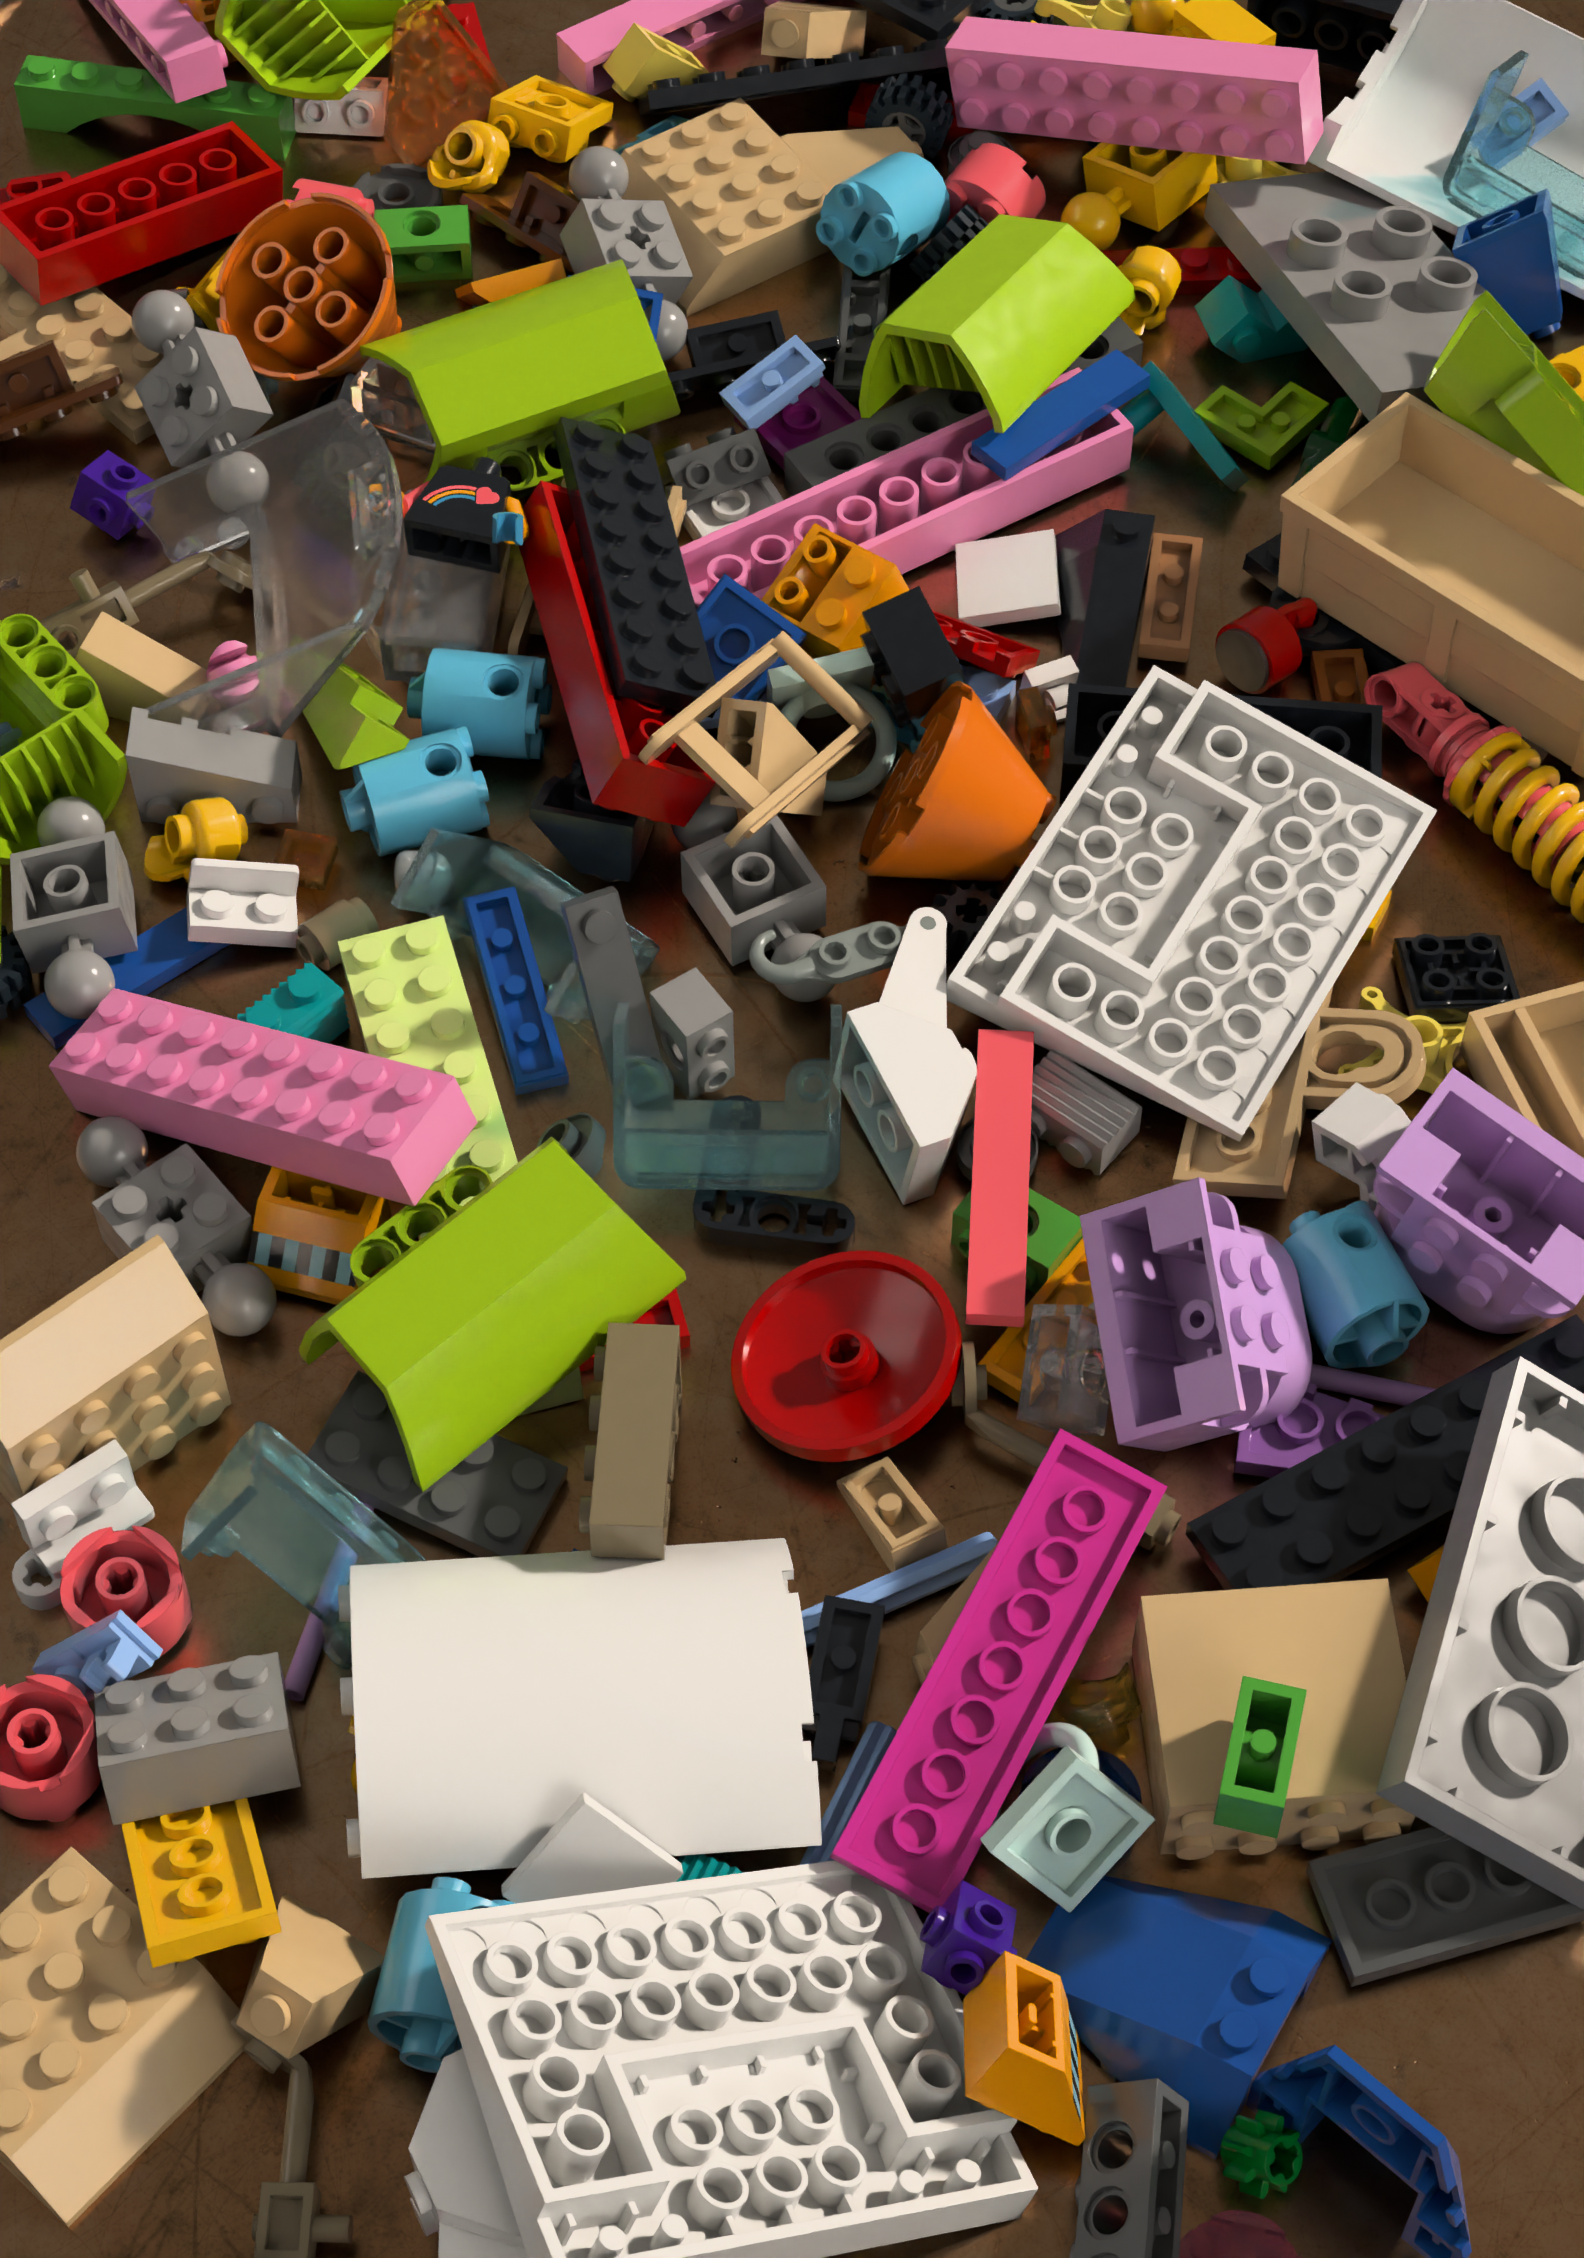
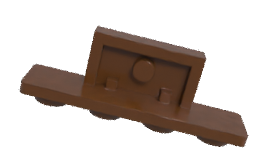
[459,172,580,274]
[0,340,123,441]

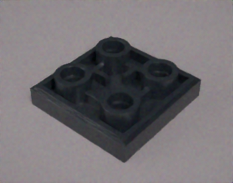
[1392,933,1520,1023]

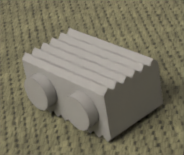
[1031,1050,1142,1175]

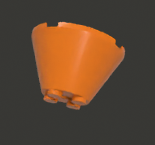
[215,192,402,381]
[857,681,1057,884]

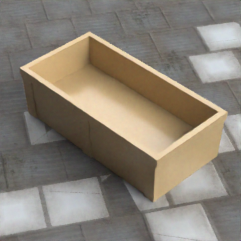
[1278,392,1584,778]

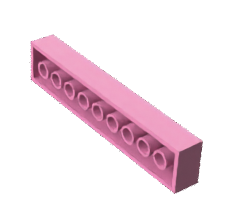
[680,367,1134,610]

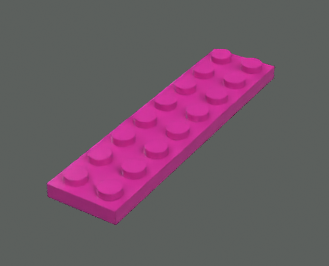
[830,1428,1168,1913]

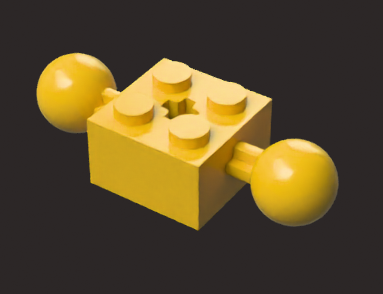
[1130,0,1277,46]
[1061,142,1220,250]

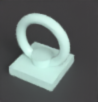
[766,647,897,802]
[980,1722,1156,1913]

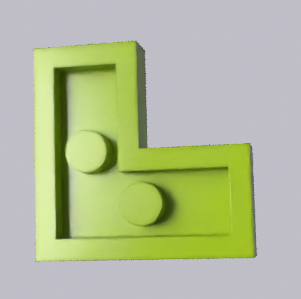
[1194,381,1329,470]

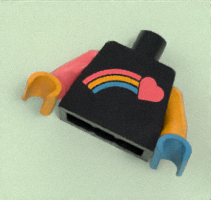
[369,457,530,574]

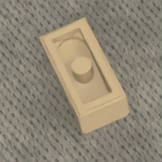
[836,1456,948,1572]

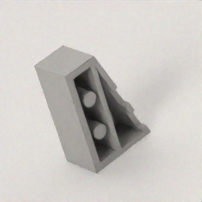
[125,706,302,824]

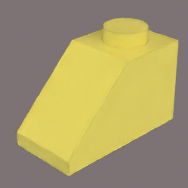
[602,23,709,103]

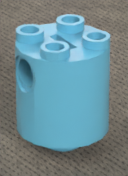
[816,151,950,277]
[407,648,552,760]
[339,726,490,857]
[1283,1201,1430,1369]
[367,1877,516,2073]

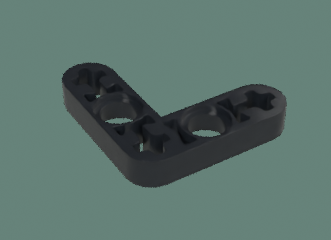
[693,1095,855,1258]

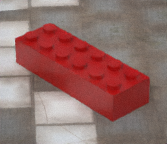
[0,121,283,306]

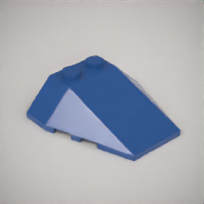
[1026,1875,1333,2160]
[1246,2045,1472,2258]

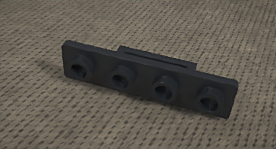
[668,310,841,401]

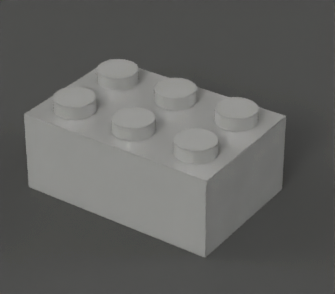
[94,1652,301,1825]

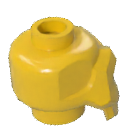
[427,120,510,194]
[1117,245,1181,337]
[144,797,248,882]

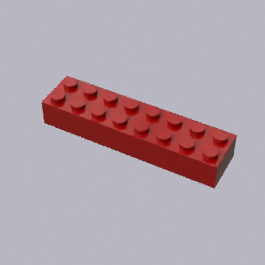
[519,480,716,828]

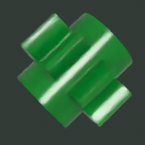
[1221,2109,1303,2199]

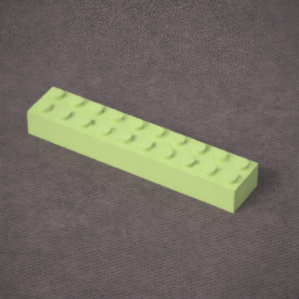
[338,915,584,1416]

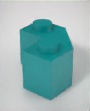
[1194,275,1309,363]

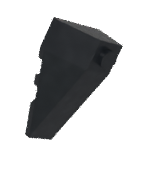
[1054,509,1155,687]
[529,758,655,882]

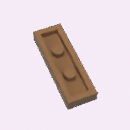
[1137,532,1203,663]

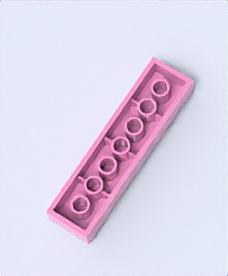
[945,16,1324,165]
[49,988,478,1207]

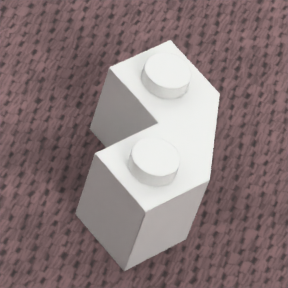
[1312,1082,1411,1213]

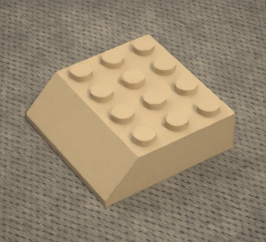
[620,98,831,317]
[1460,981,1584,1158]
[0,1234,232,1505]
[0,1846,248,2227]

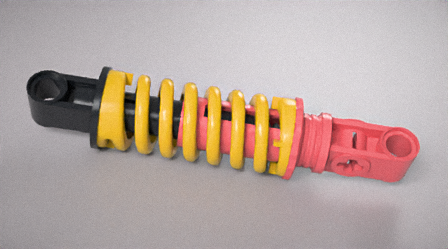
[1364,662,1584,924]

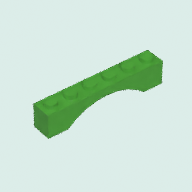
[14,55,296,161]

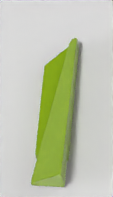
[282,638,410,770]

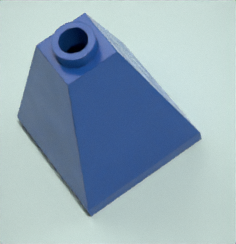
[1452,188,1563,339]

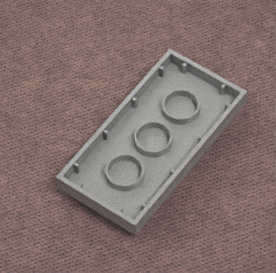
[1204,171,1485,421]
[1376,1356,1584,1910]

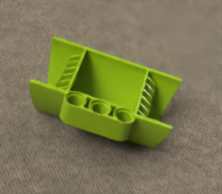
[214,0,439,100]
[858,214,1136,433]
[359,259,681,499]
[1423,289,1584,496]
[0,614,128,865]
[298,1137,686,1492]

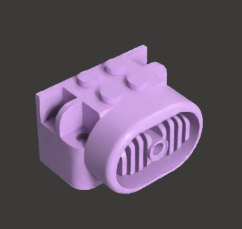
[1374,1068,1584,1334]
[1079,1177,1312,1452]

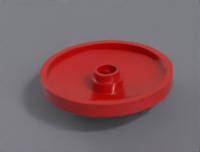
[731,1250,962,1462]

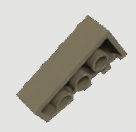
[579,1323,682,1560]

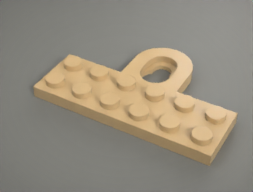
[0,264,164,444]
[1172,986,1426,1199]

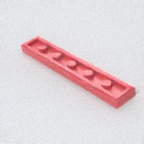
[965,1029,1034,1327]

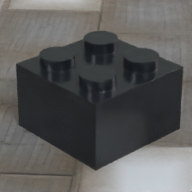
[860,586,965,742]

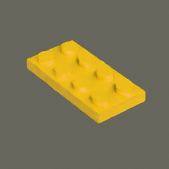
[121,1798,282,1968]

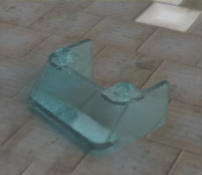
[1442,50,1584,279]
[390,828,660,1024]
[613,1002,842,1191]
[181,1421,426,1670]

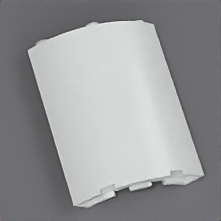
[1308,0,1584,300]
[338,1538,822,1879]

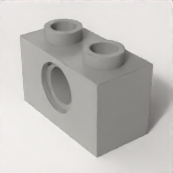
[649,967,735,1101]

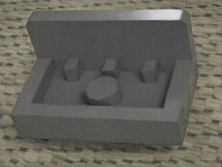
[658,427,771,507]

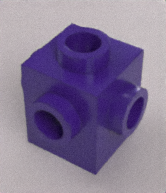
[70,450,157,540]
[920,1880,1017,1995]

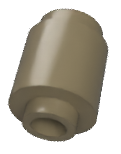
[295,897,379,971]

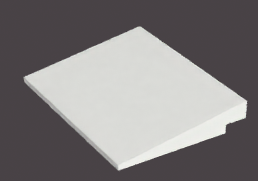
[946,665,1437,1142]
[425,1860,1038,2258]

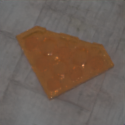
[383,0,510,167]

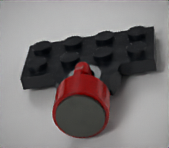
[1215,532,1407,694]

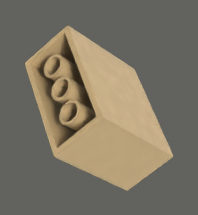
[1131,1578,1415,1860]

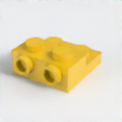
[488,75,614,163]

